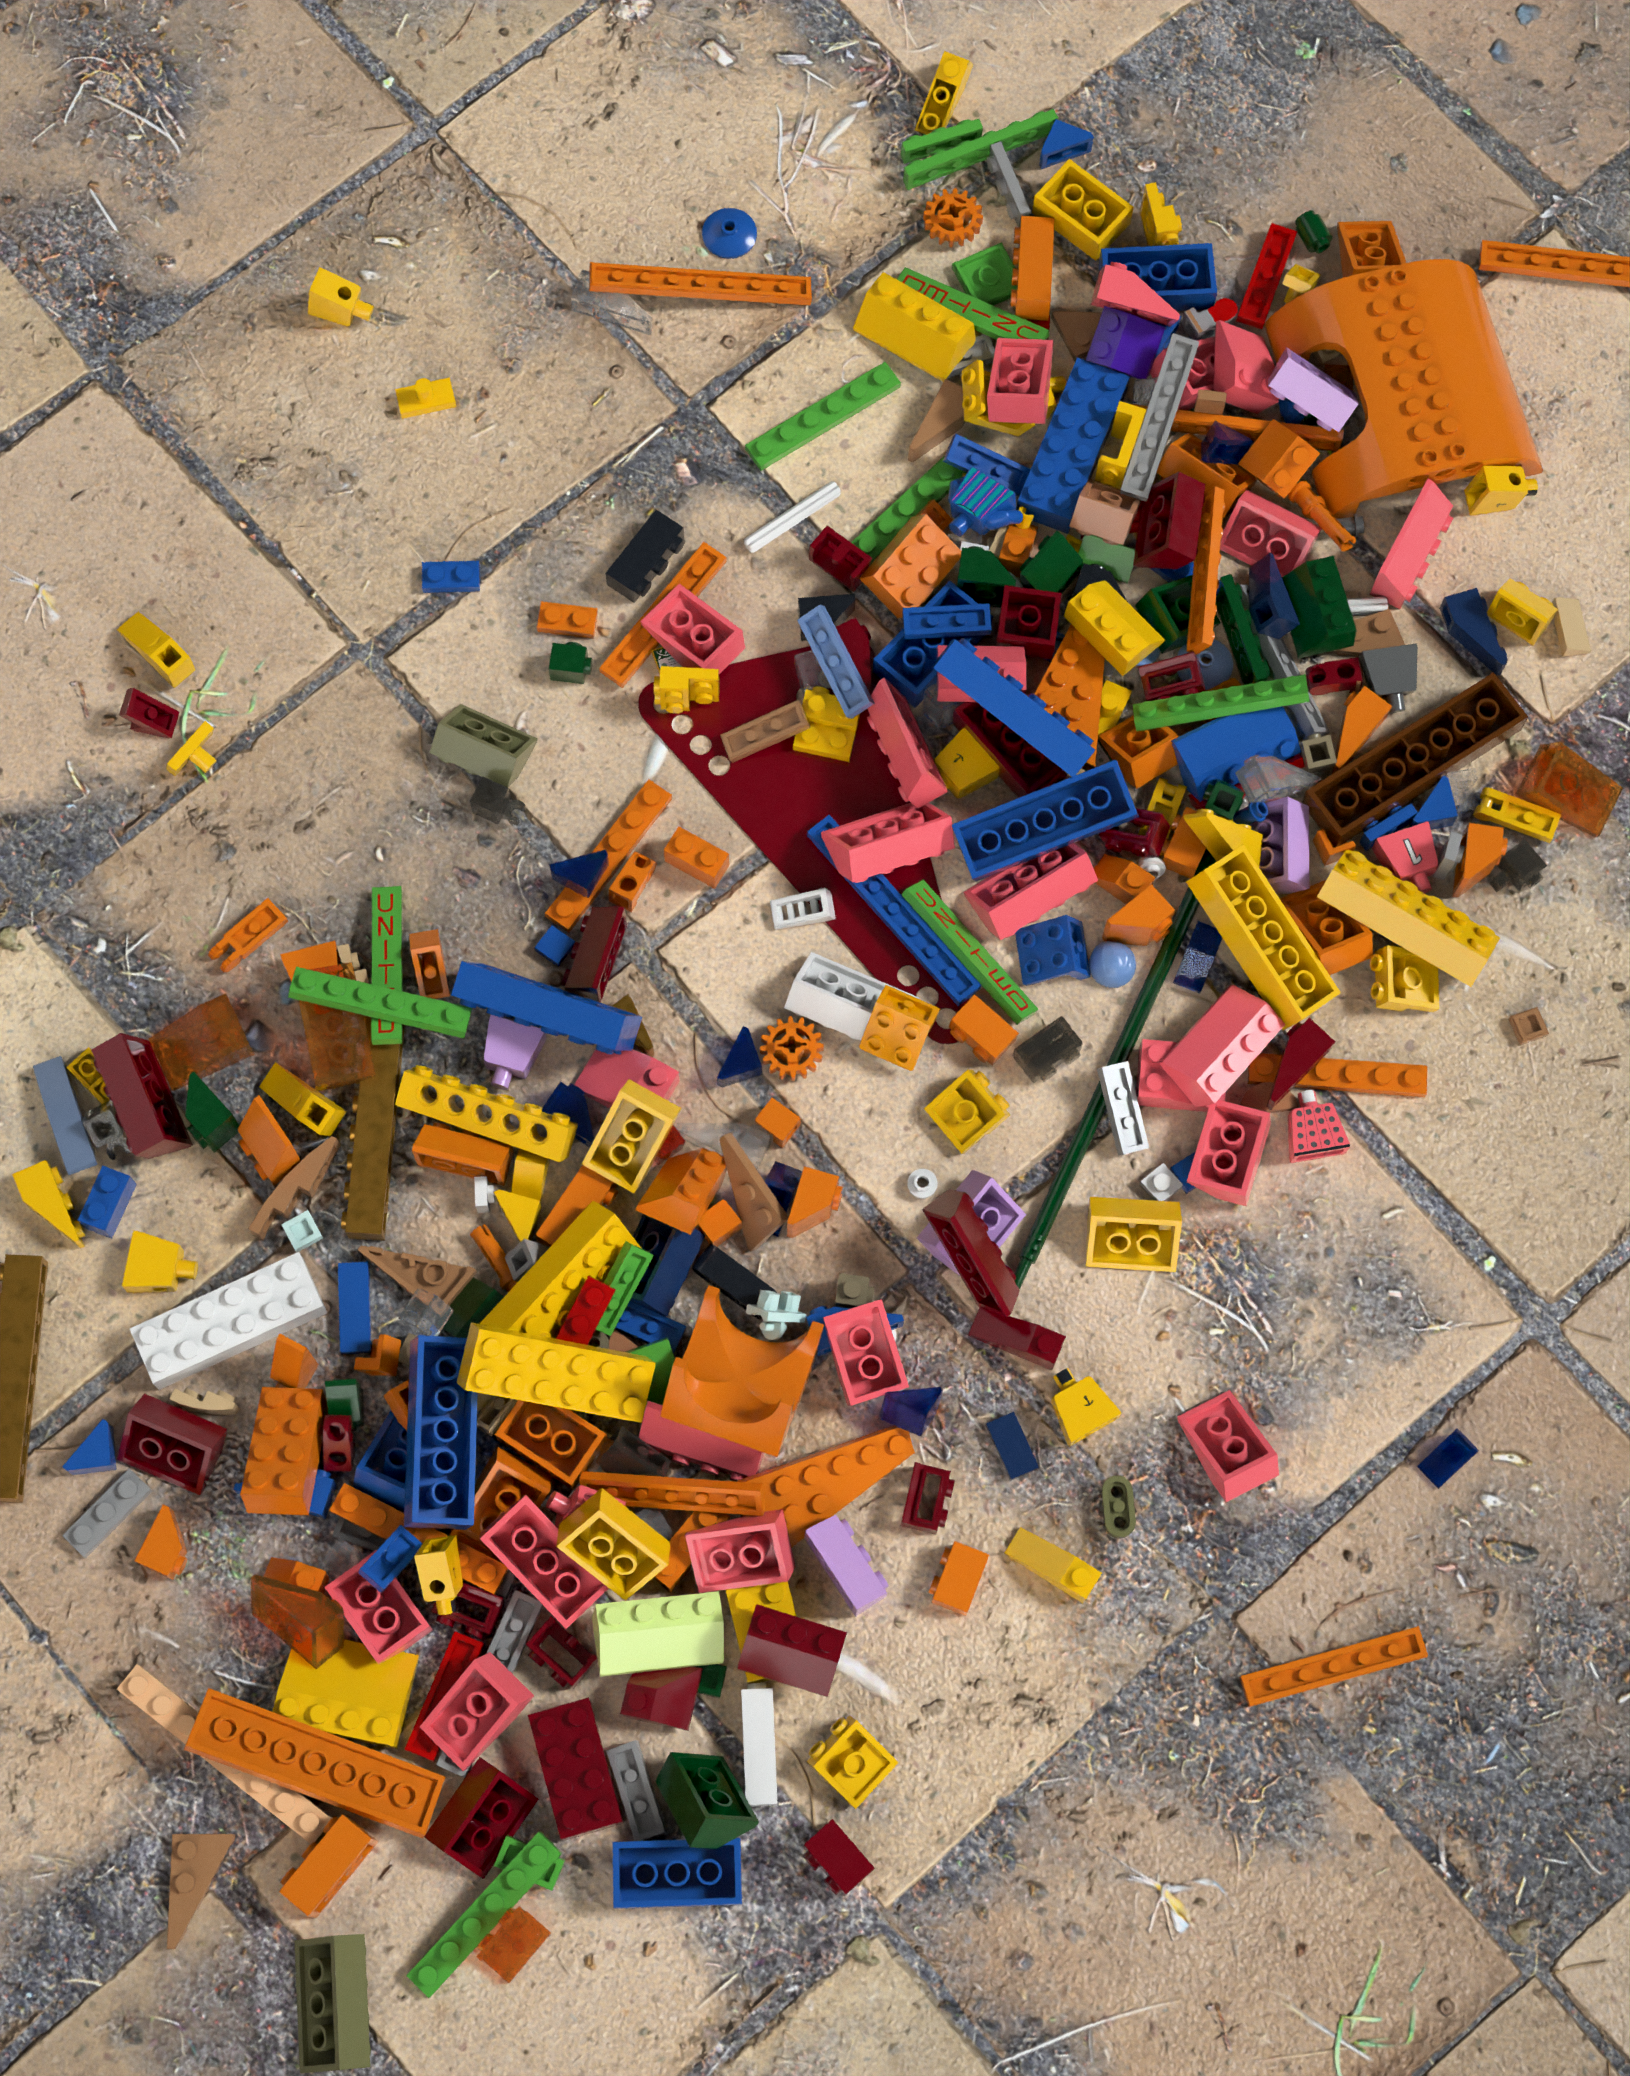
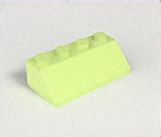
[592,1591,724,1677]

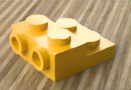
[1139,182,1182,246]
[654,666,719,713]
[793,686,861,762]
[1370,945,1439,1012]
[924,1069,1011,1154]
[807,1715,899,1809]

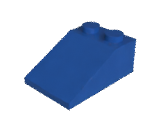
[353,1410,407,1512]

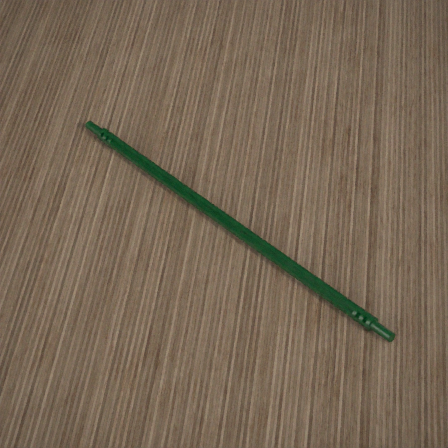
[1014,798,1244,1289]

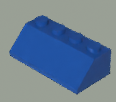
[1171,706,1301,802]

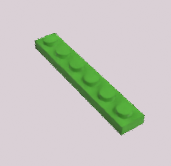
[903,109,1058,190]
[745,362,901,471]
[851,437,967,566]
[1133,674,1310,732]
[288,967,472,1039]
[406,1831,562,1998]

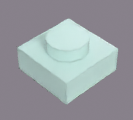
[281,1210,323,1253]

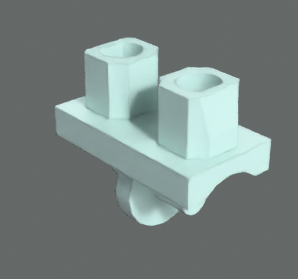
[746,1290,806,1340]

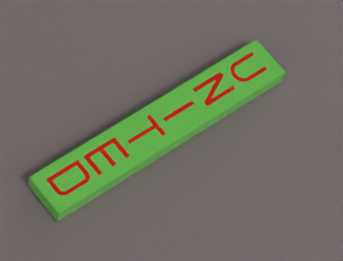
[897,267,1050,340]
[902,880,1038,1025]
[371,886,402,1045]

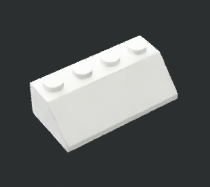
[784,952,919,1041]

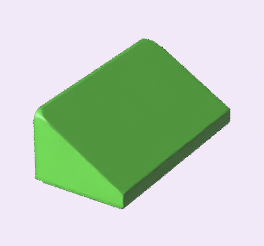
[1078,535,1135,584]

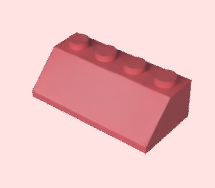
[1369,479,1453,609]
[867,677,948,808]
[821,803,955,883]
[963,843,1098,940]
[1159,985,1285,1107]
[638,1401,765,1481]
[480,1495,609,1629]

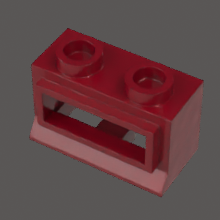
[809,525,872,592]
[1138,651,1206,701]
[1099,808,1171,857]
[900,1462,955,1535]
[431,1583,505,1639]
[526,1616,598,1689]

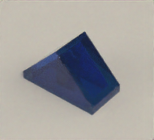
[1201,421,1253,464]
[549,849,609,898]
[717,1026,762,1088]
[879,1387,943,1436]
[1417,1428,1479,1489]

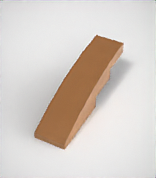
[248,1136,341,1240]

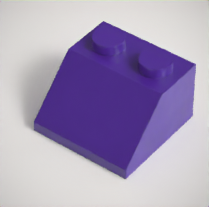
[1086,306,1165,382]

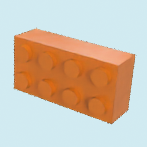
[240,1387,328,1515]

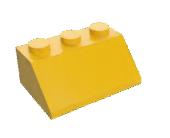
[1064,580,1165,676]
[1086,1197,1182,1272]

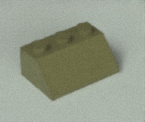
[430,704,538,788]

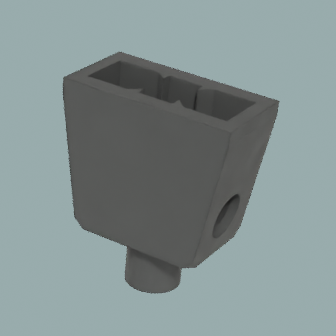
[1358,643,1418,713]

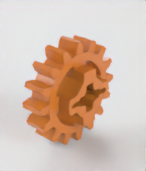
[923,188,983,248]
[760,1016,824,1081]

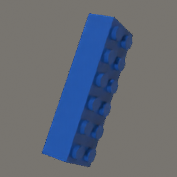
[1016,357,1130,534]
[932,638,1095,778]
[952,760,1139,882]
[451,961,642,1054]
[404,1335,478,1530]

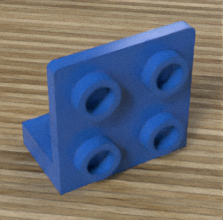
[1015,915,1091,986]

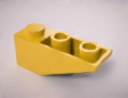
[915,51,974,135]
[117,611,196,688]
[1184,809,1263,868]
[259,1062,347,1136]
[12,1160,86,1248]

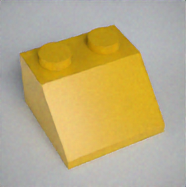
[1487,578,1558,646]

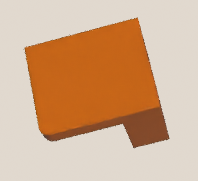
[1313,829,1356,866]
[755,1097,801,1148]
[696,1199,742,1247]
[354,1334,401,1376]

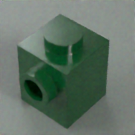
[548,642,593,684]
[1202,778,1244,820]

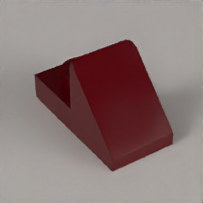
[119,688,180,739]

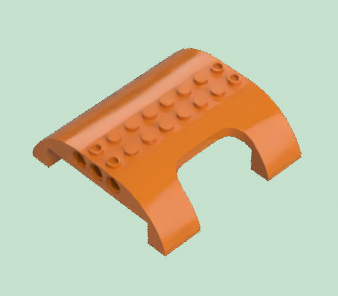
[1264,259,1543,519]

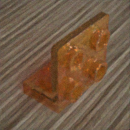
[476,1906,552,1984]

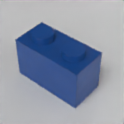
[78,1166,137,1239]

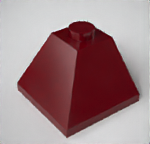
[620,1667,703,1731]

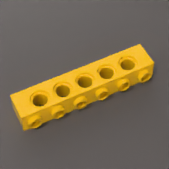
[395,1065,578,1162]

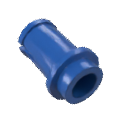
[1233,800,1268,825]

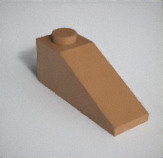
[908,379,965,462]

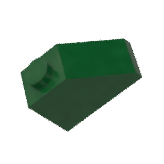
[325,1379,364,1432]

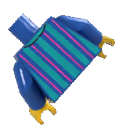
[948,466,1034,537]

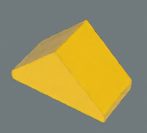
[511,1149,550,1203]
[494,1189,542,1242]

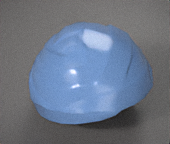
[1089,941,1136,988]

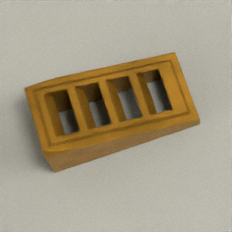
[612,994,654,1057]

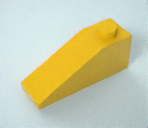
[1004,1527,1102,1604]

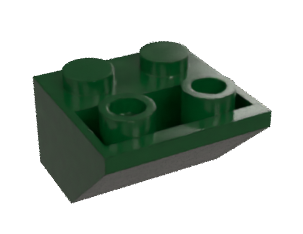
[1020,530,1083,594]

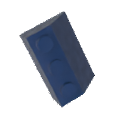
[630,1214,706,1316]

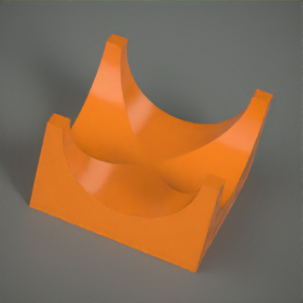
[660,1285,824,1457]

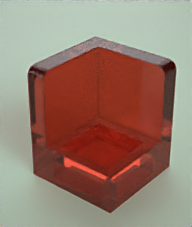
[654,1125,685,1165]

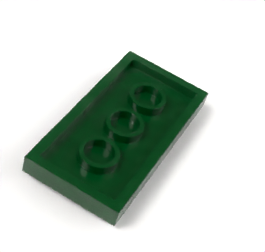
[1215,574,1270,685]

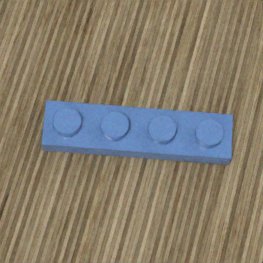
[797,605,875,719]

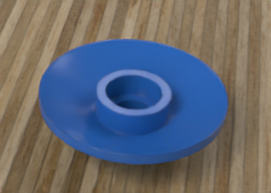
[702,208,757,259]

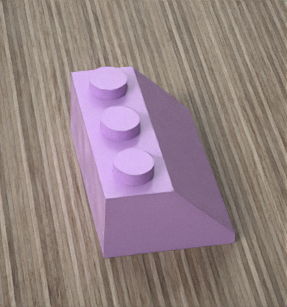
[1268,347,1359,432]
[1250,797,1310,894]
[917,1170,1026,1277]
[805,1515,888,1617]

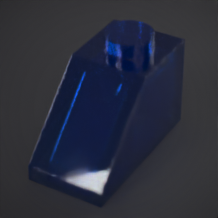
[1173,921,1222,993]
[542,1081,594,1148]
[765,1161,803,1237]

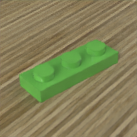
[900,118,983,164]
[596,1241,654,1336]

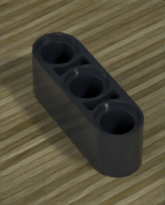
[691,1244,777,1320]

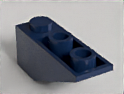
[1249,553,1300,640]
[1439,588,1508,676]

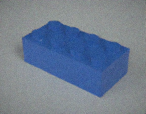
[1098,243,1217,311]
[872,581,993,708]
[612,1838,742,1909]

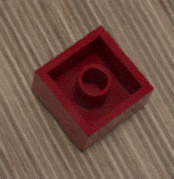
[996,585,1062,660]
[803,1819,875,1896]

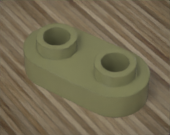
[1101,1475,1136,1539]

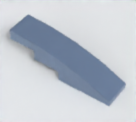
[33,1056,98,1175]

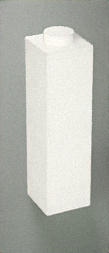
[741,1683,777,1807]

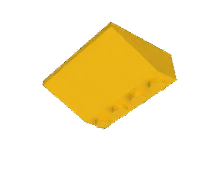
[272,1630,419,1749]

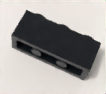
[605,509,685,603]

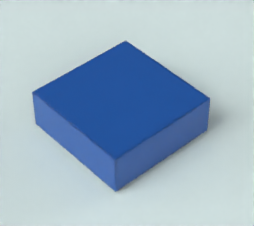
[534,925,575,967]

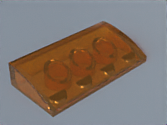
[293,962,376,1092]

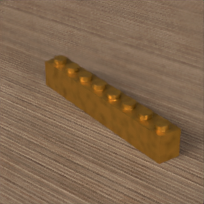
[341,1015,405,1241]
[0,1254,48,1503]

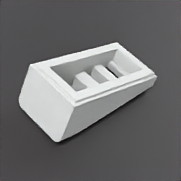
[770,888,836,930]

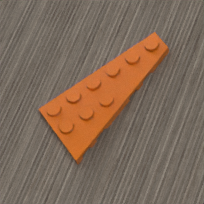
[1035,624,1105,770]
[735,1422,915,1548]

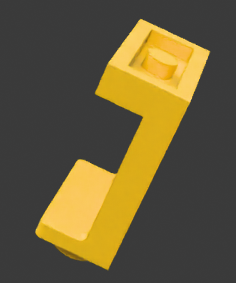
[961,360,1035,436]
[1095,401,1147,489]

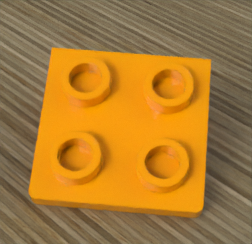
[859,985,940,1071]

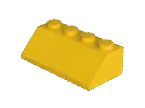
[853,272,976,382]

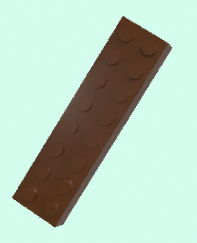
[1302,672,1528,847]

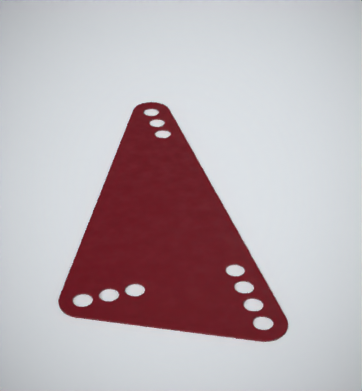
[638,646,969,1044]

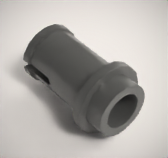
[1337,514,1364,537]

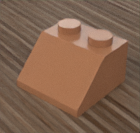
[1069,478,1142,545]

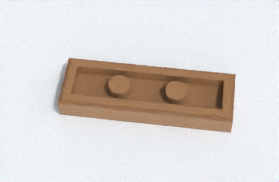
[720,700,810,763]

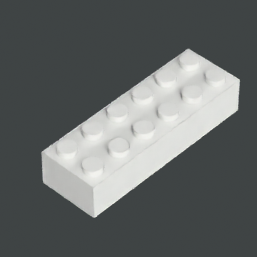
[130,1252,327,1390]

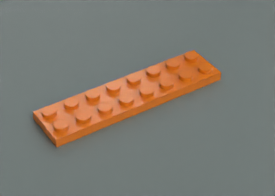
[184,1688,445,1839]

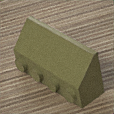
[294,1934,371,2073]

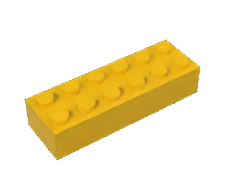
[1186,844,1341,1030]
[1317,850,1500,987]
[480,1201,642,1339]
[457,1323,656,1423]

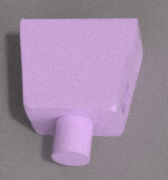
[484,1015,547,1090]

